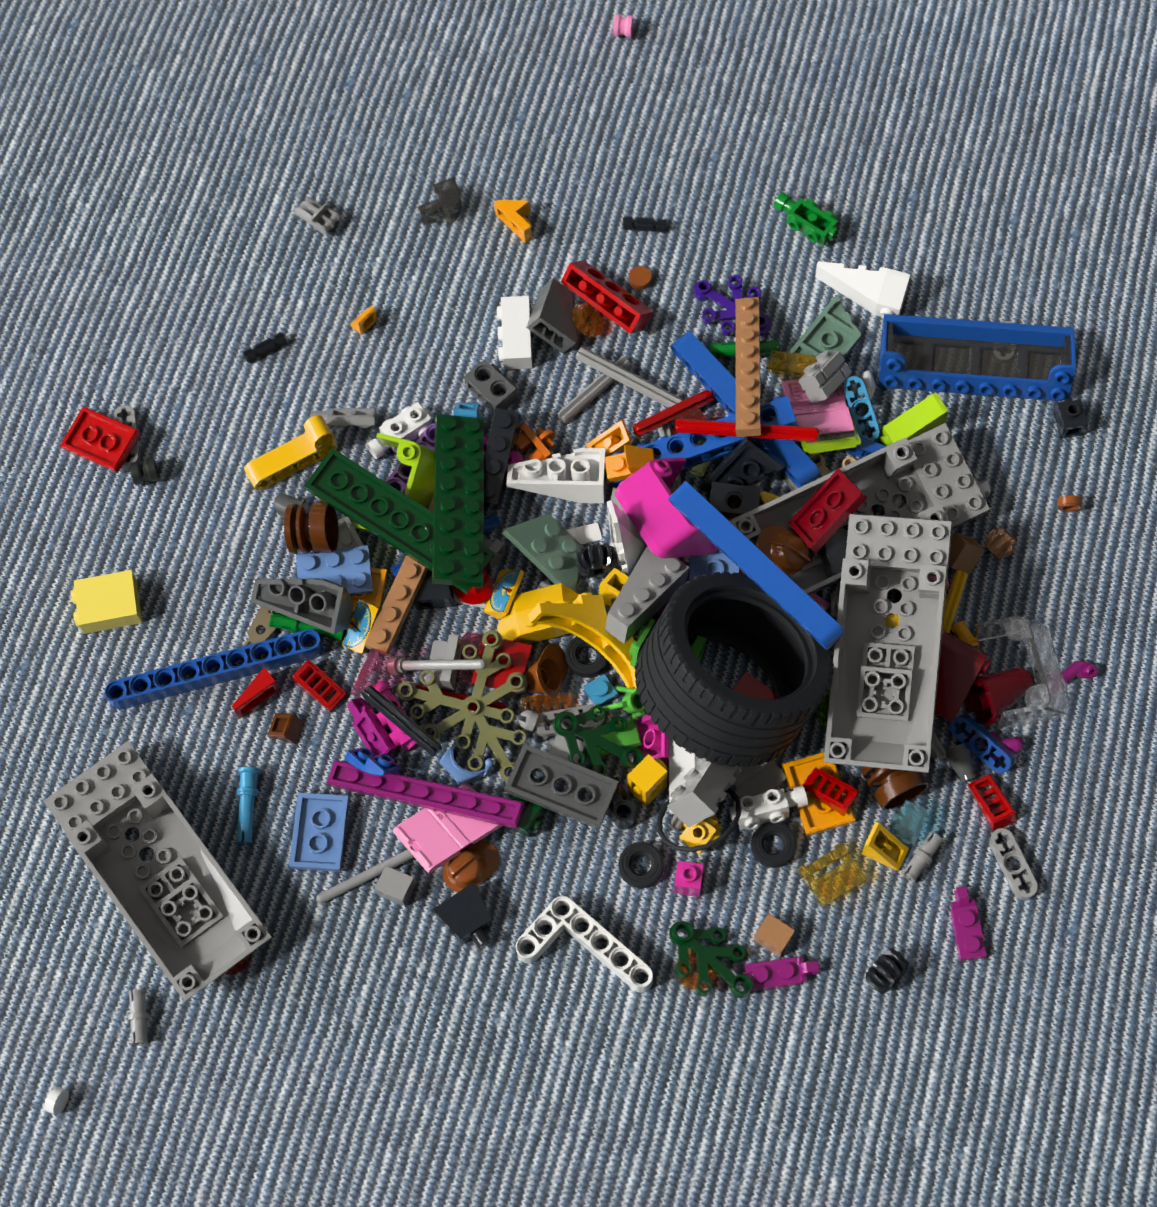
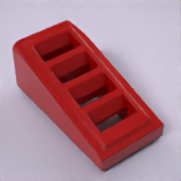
[292,660,347,712]
[231,668,279,718]
[803,767,859,816]
[968,774,1016,832]

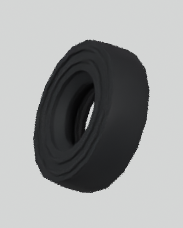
[565,636,609,678]
[751,822,797,868]
[618,842,664,889]

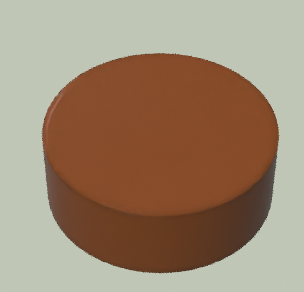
[629,266,652,290]
[1057,495,1082,512]

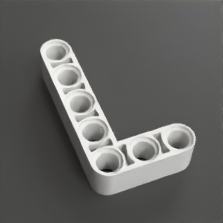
[516,896,653,993]

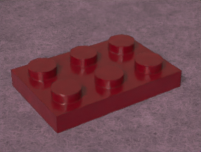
[788,468,868,553]

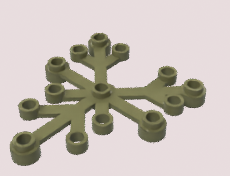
[397,630,528,782]

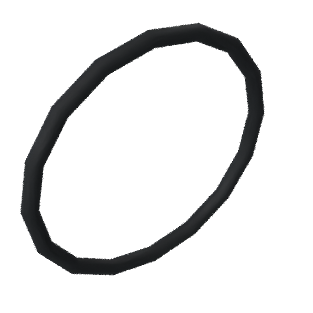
[657,788,741,852]

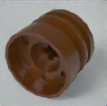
[284,502,339,554]
[861,767,929,811]

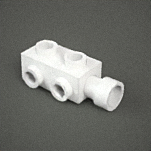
[366,402,433,459]
[729,785,808,830]

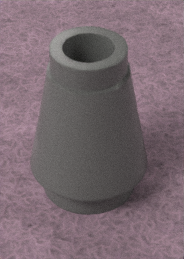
[946,743,976,783]

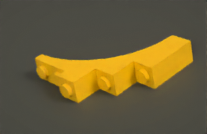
[528,592,647,714]

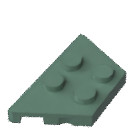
[783,295,861,368]
[502,514,583,591]

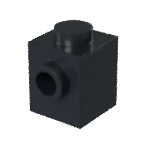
[1054,399,1088,439]

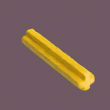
[943,570,968,633]

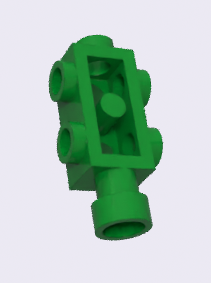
[773,192,839,247]

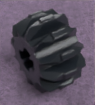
[576,543,618,579]
[866,948,909,994]

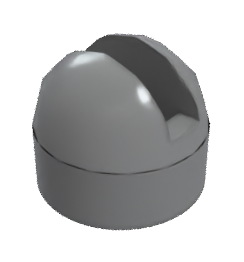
[518,710,539,732]

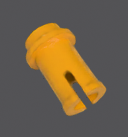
[951,621,979,649]

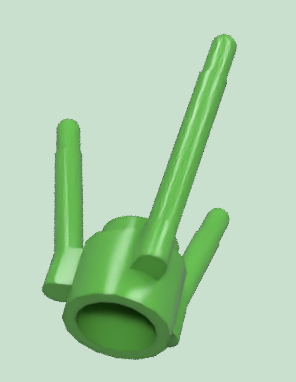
[594,685,645,722]

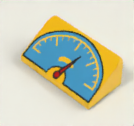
[484,570,524,620]
[342,599,381,654]

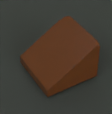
[267,713,304,744]

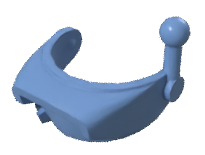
[439,738,494,785]

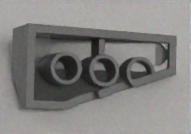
[251,578,354,634]

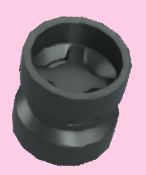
[130,457,159,485]

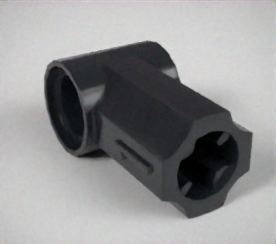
[609,777,636,830]

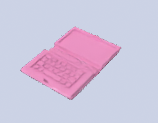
[782,379,854,435]
[393,784,502,874]

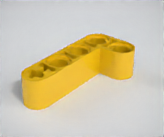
[244,415,337,490]

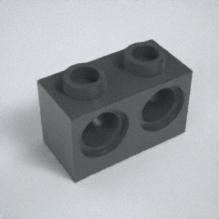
[464,359,518,414]

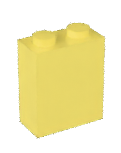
[71,570,142,634]

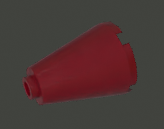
[964,667,1033,726]

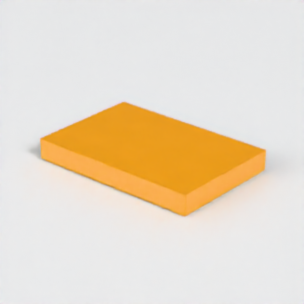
[782,752,855,837]

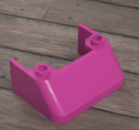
[615,457,718,558]

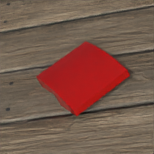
[471,636,533,694]

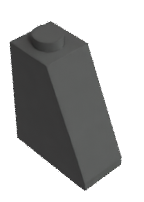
[526,278,577,353]

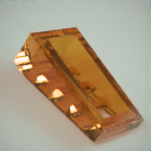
[521,693,573,724]

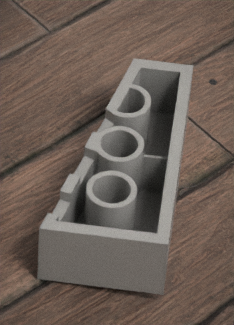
[605,546,690,644]
[667,758,744,828]

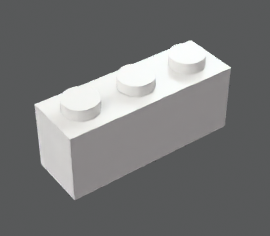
[497,296,532,370]

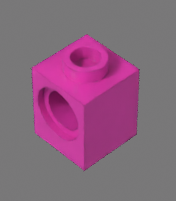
[674,861,704,897]

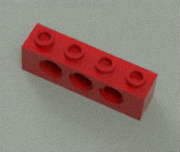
[560,260,654,334]

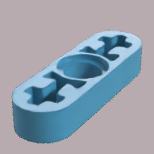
[843,376,881,442]

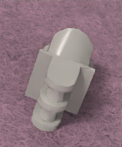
[294,196,341,235]

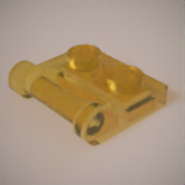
[797,843,867,908]

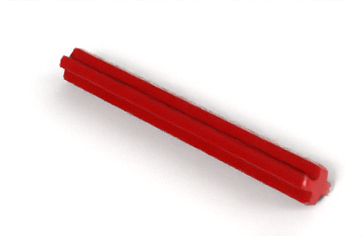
[675,419,819,442]

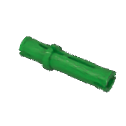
[709,340,780,357]
[269,611,344,641]

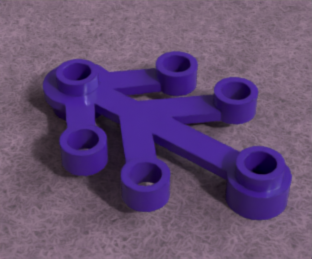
[694,275,772,336]

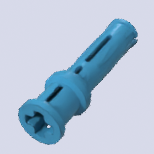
[236,767,261,845]

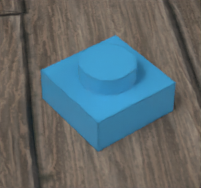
[583,674,618,706]

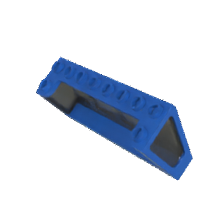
[878,314,1076,401]

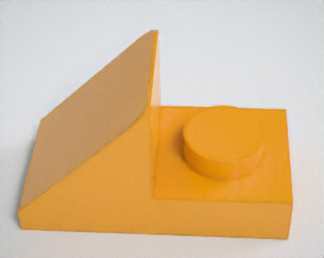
[494,200,532,243]
[586,420,632,457]
[605,445,654,482]

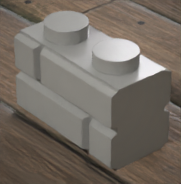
[798,350,852,403]

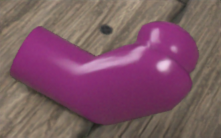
[1058,661,1098,684]
[984,731,1024,754]

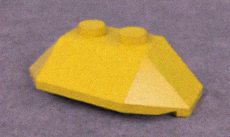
[497,583,579,644]

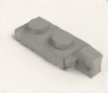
[310,408,377,428]

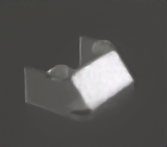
[973,616,1070,729]

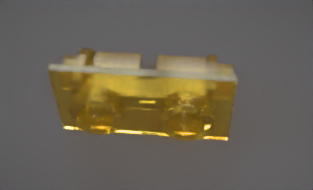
[766,350,817,377]

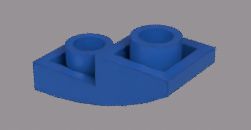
[344,747,401,776]

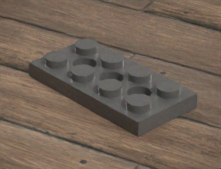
[504,743,619,830]

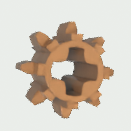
[984,527,1017,559]

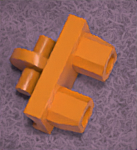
[515,423,555,460]

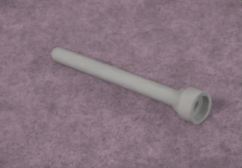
[387,656,487,675]
[316,849,414,904]

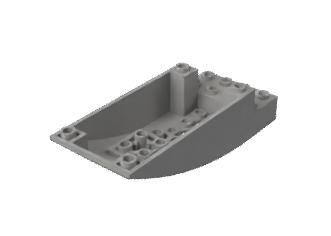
[729,423,990,595]
[824,514,952,773]
[43,741,272,1002]

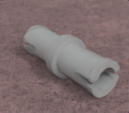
[901,831,944,883]
[128,989,149,1045]

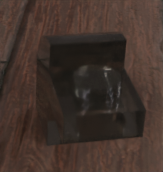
[418,177,462,226]

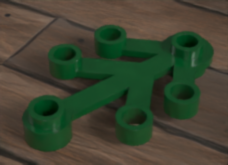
[553,705,643,775]
[669,921,753,998]

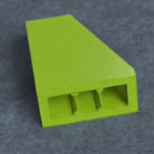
[880,392,948,446]

